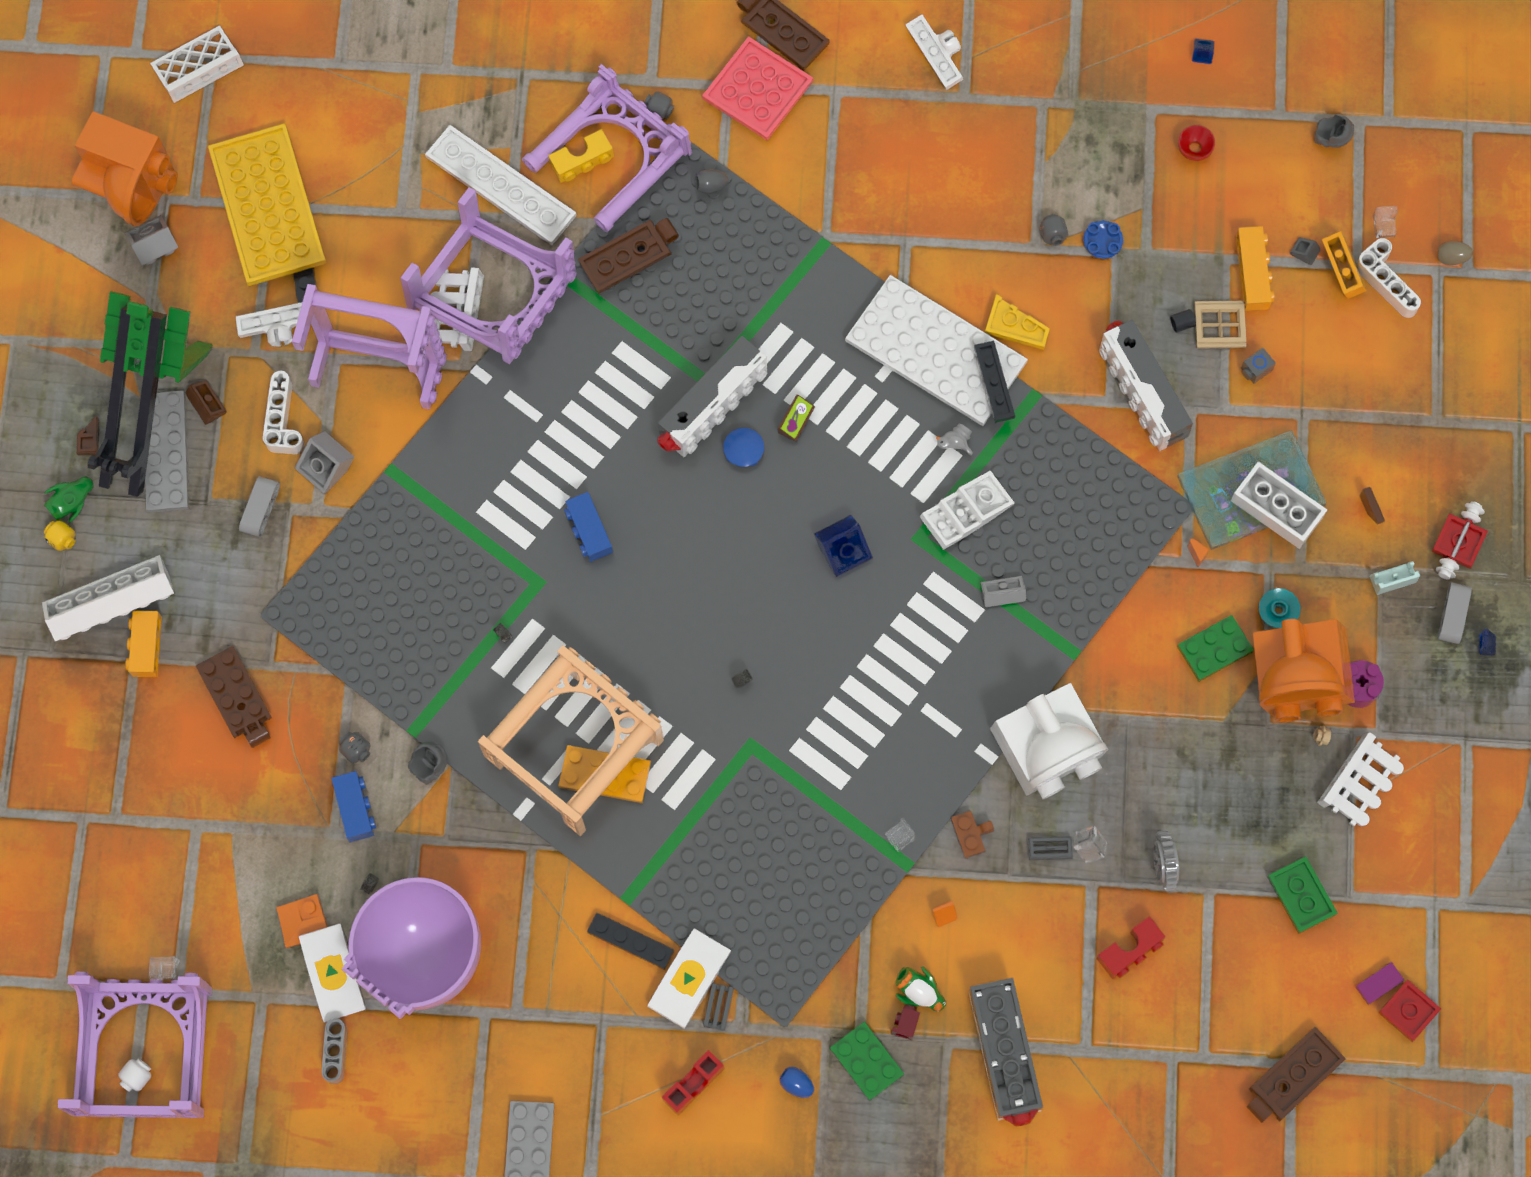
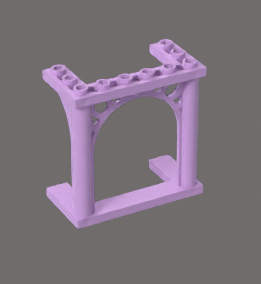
[401,187,577,364]
[292,284,447,409]
[58,972,212,1118]

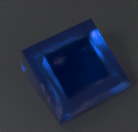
[1192,39,1215,64]
[1479,629,1496,656]

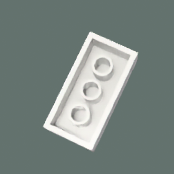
[1231,462,1327,549]

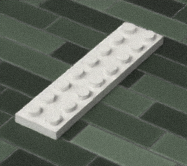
[425,125,577,245]

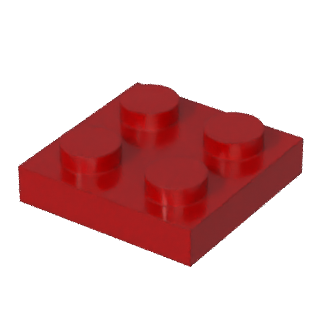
[1379,980,1441,1042]

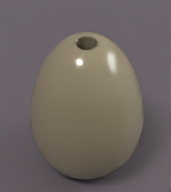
[1438,241,1473,265]

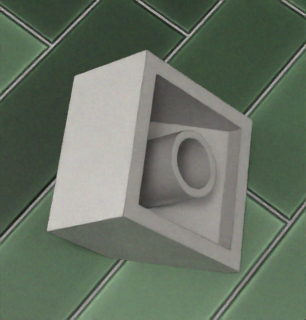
[125,216,178,265]
[295,431,354,494]

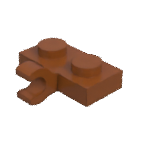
[951,811,994,859]

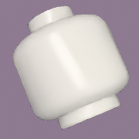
[118,1058,152,1092]

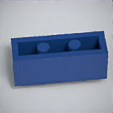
[564,492,613,562]
[331,771,376,843]

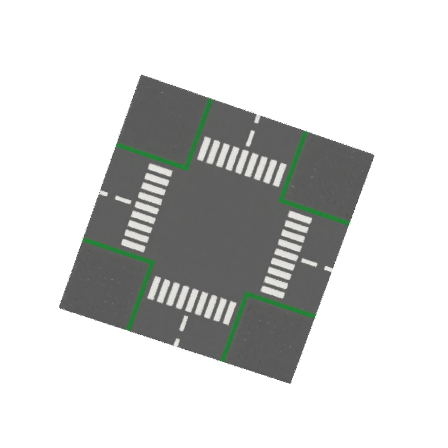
[261,142,1194,1027]

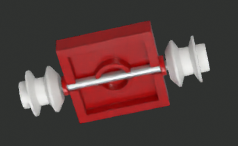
[1431,502,1488,580]

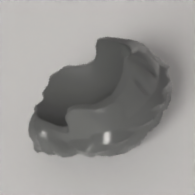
[1314,114,1354,148]
[408,741,447,785]

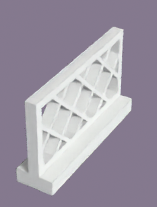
[150,26,243,103]

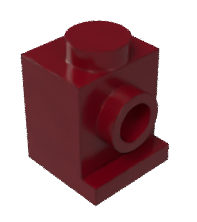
[891,1005,920,1040]

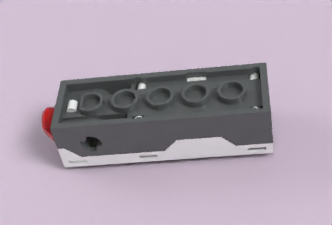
[1099,319,1193,451]
[657,336,767,457]
[969,978,1043,1127]

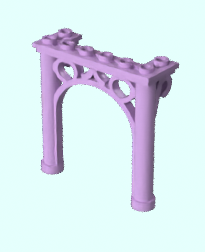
[522,64,692,232]

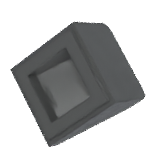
[1290,237,1320,265]

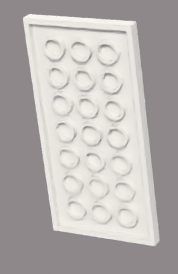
[845,275,1028,426]

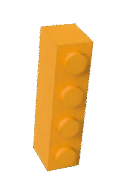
[1236,226,1274,311]

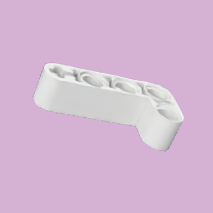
[1356,238,1421,318]
[263,371,305,454]

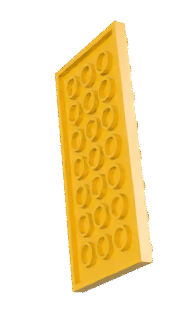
[208,123,326,286]

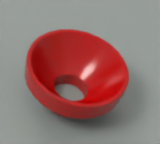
[1178,125,1215,161]

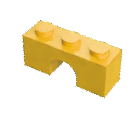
[548,129,614,183]

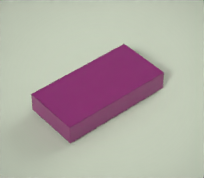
[1356,962,1404,1005]

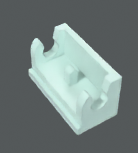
[1369,561,1420,595]

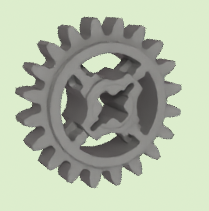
[1153,830,1179,891]

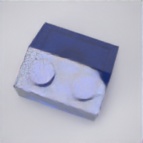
[814,515,873,577]

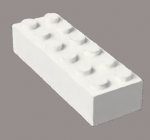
[42,555,174,641]

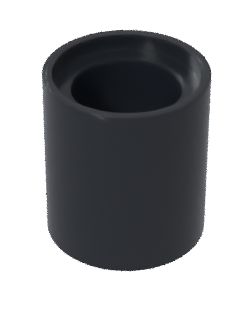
[1170,309,1196,333]

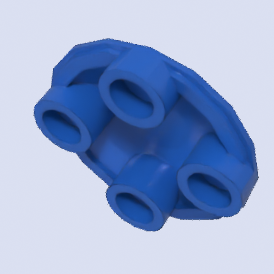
[1083,220,1123,259]
[723,428,764,467]

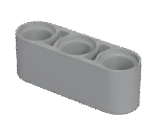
[239,476,280,537]
[1438,582,1472,645]
[322,1018,348,1084]

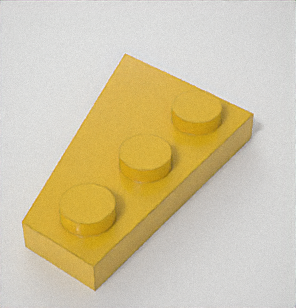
[985,294,1050,350]

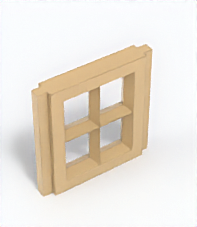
[1194,301,1246,349]

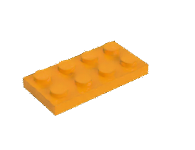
[558,745,651,803]

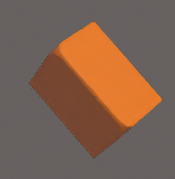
[1188,538,1209,567]
[932,901,957,927]

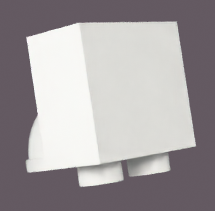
[990,683,1108,799]

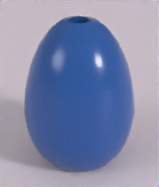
[779,1067,814,1098]

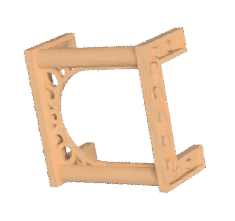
[478,645,664,837]

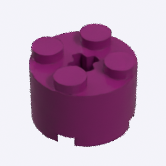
[1348,660,1384,708]

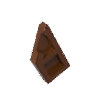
[76,417,99,456]
[1360,487,1385,524]

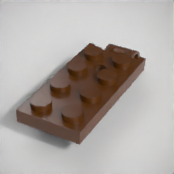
[737,0,830,71]
[578,218,679,294]
[196,646,272,748]
[1246,1027,1346,1123]

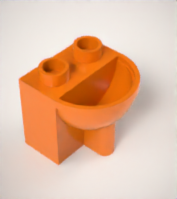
[72,111,178,226]
[1253,619,1355,723]

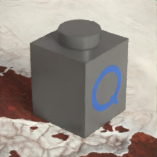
[1241,348,1276,384]

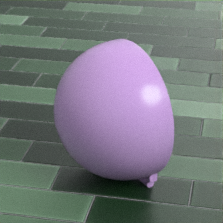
[342,877,481,1019]

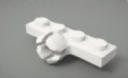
[906,15,963,90]
[236,302,302,347]

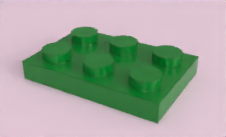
[1177,615,1254,682]
[1267,856,1338,934]
[830,1021,904,1101]

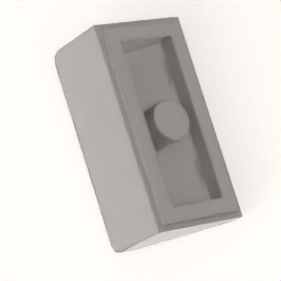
[981,576,1026,607]

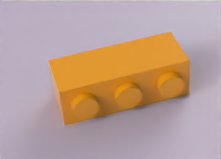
[1322,231,1367,299]
[126,611,162,677]

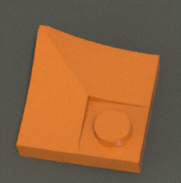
[276,894,328,948]

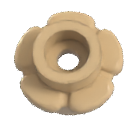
[1313,725,1331,746]

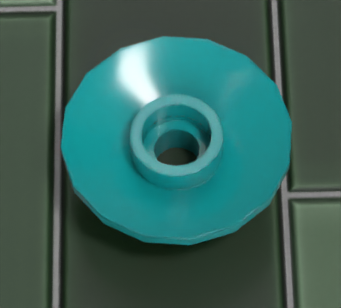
[1259,588,1301,629]

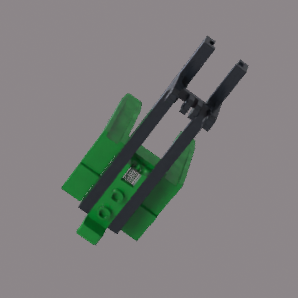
[87,291,213,497]

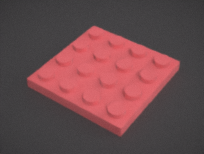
[702,36,813,141]

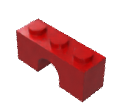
[1096,916,1165,979]
[662,1050,725,1116]

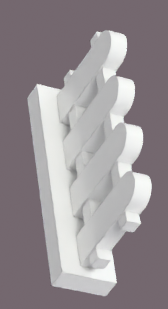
[431,268,484,351]
[1317,732,1404,826]

